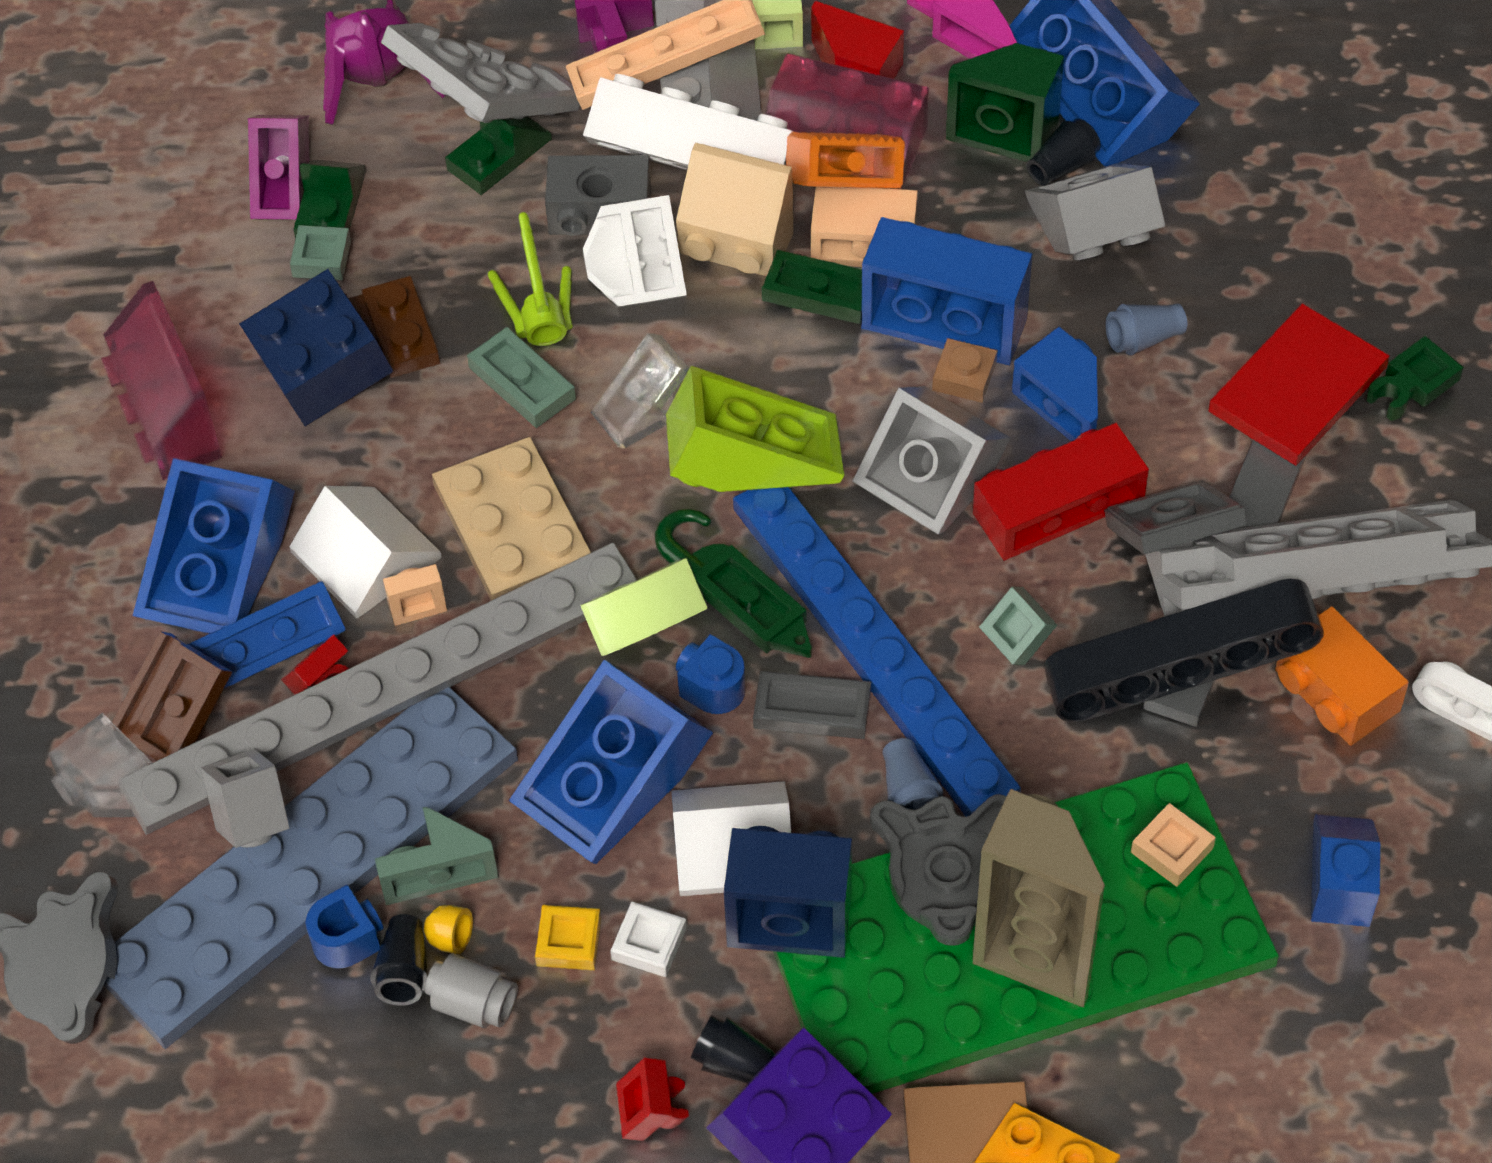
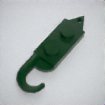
[654,509,812,658]

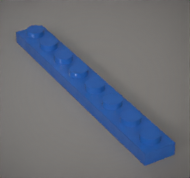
[733,487,1021,817]

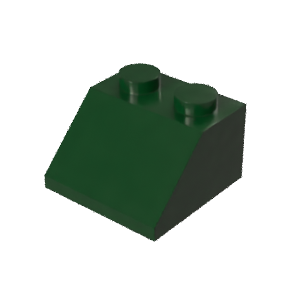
[946,43,1064,162]

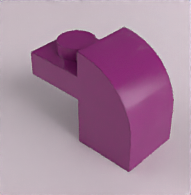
[575,0,654,53]

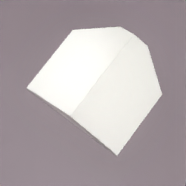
[583,195,687,308]

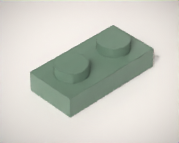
[467,327,576,428]

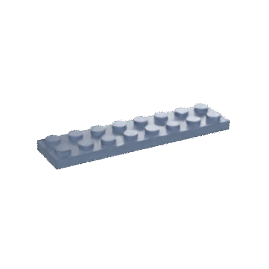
[104,687,518,1049]

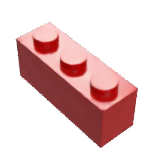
[973,423,1149,561]

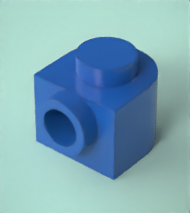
[676,634,746,714]
[306,885,384,968]

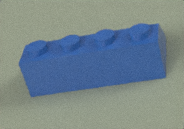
[1009,0,1200,167]

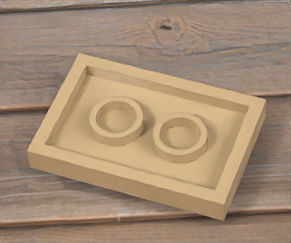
[432,437,591,601]

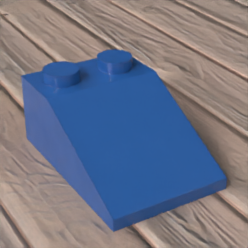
[132,458,295,634]
[509,660,713,864]

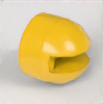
[423,905,473,954]

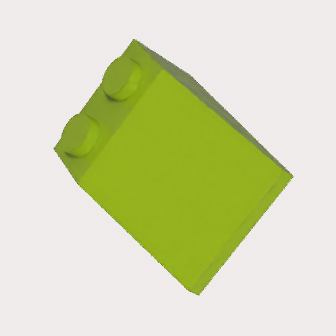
[666,366,844,492]

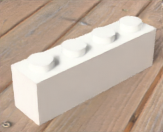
[583,74,793,170]

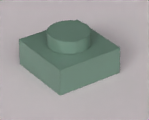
[290,225,351,281]
[979,587,1057,665]

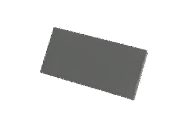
[753,671,871,739]

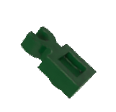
[1366,336,1464,421]

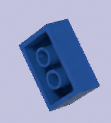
[861,217,1032,366]

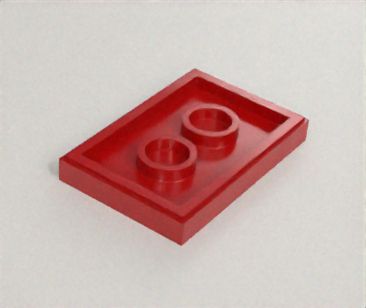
[1208,303,1390,466]

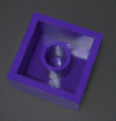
[706,1027,892,1163]

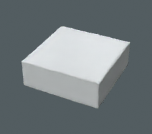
[611,902,687,977]

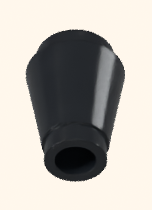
[1026,119,1101,186]
[370,914,428,1006]
[691,1015,776,1084]

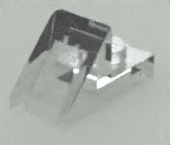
[590,333,689,448]

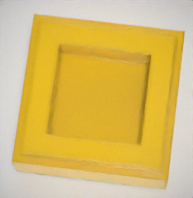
[535,905,601,970]

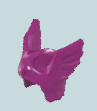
[323,0,446,125]

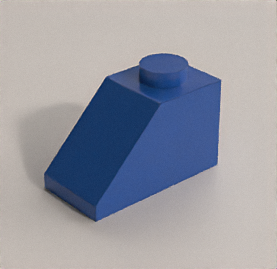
[1012,327,1098,441]
[1311,814,1380,927]

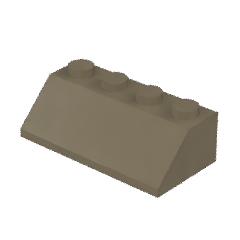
[973,789,1105,1007]

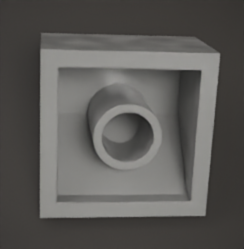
[1025,163,1165,260]
[853,386,1011,534]

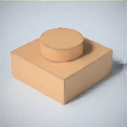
[383,564,447,626]
[1131,803,1216,887]

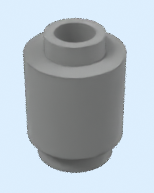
[425,953,518,1029]

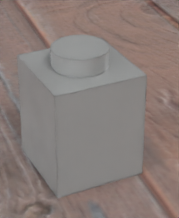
[201,749,290,848]

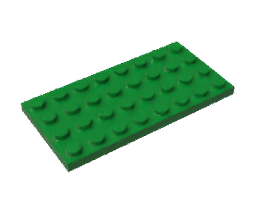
[773,762,1279,1094]

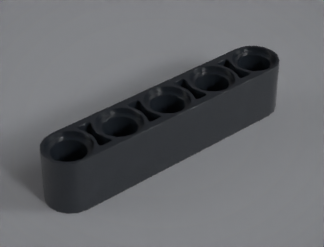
[1044,579,1324,722]

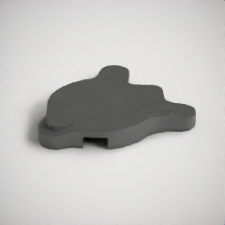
[870,794,1007,945]
[0,872,118,1044]

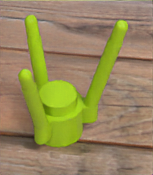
[488,212,573,346]

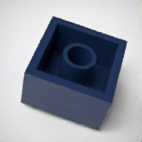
[239,269,394,426]
[724,826,852,958]

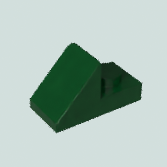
[445,116,552,196]
[293,160,366,239]

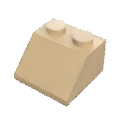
[676,142,793,276]

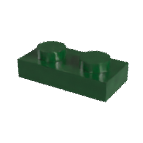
[762,250,862,324]

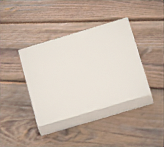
[289,486,442,619]
[672,781,791,896]

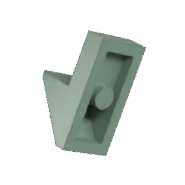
[374,807,499,905]

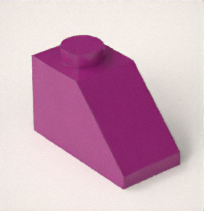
[248,115,309,220]

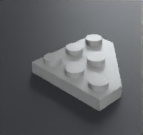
[381,23,580,123]

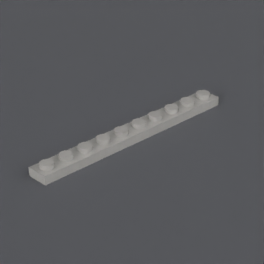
[119,543,637,835]

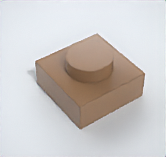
[932,338,998,403]

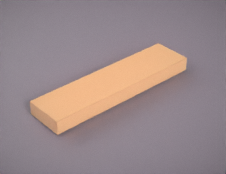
[565,0,765,110]

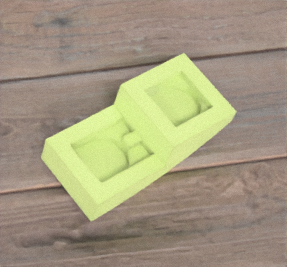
[580,558,708,656]

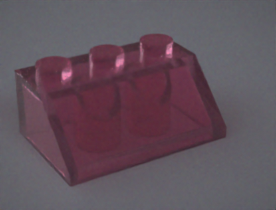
[765,53,929,190]
[101,281,222,480]

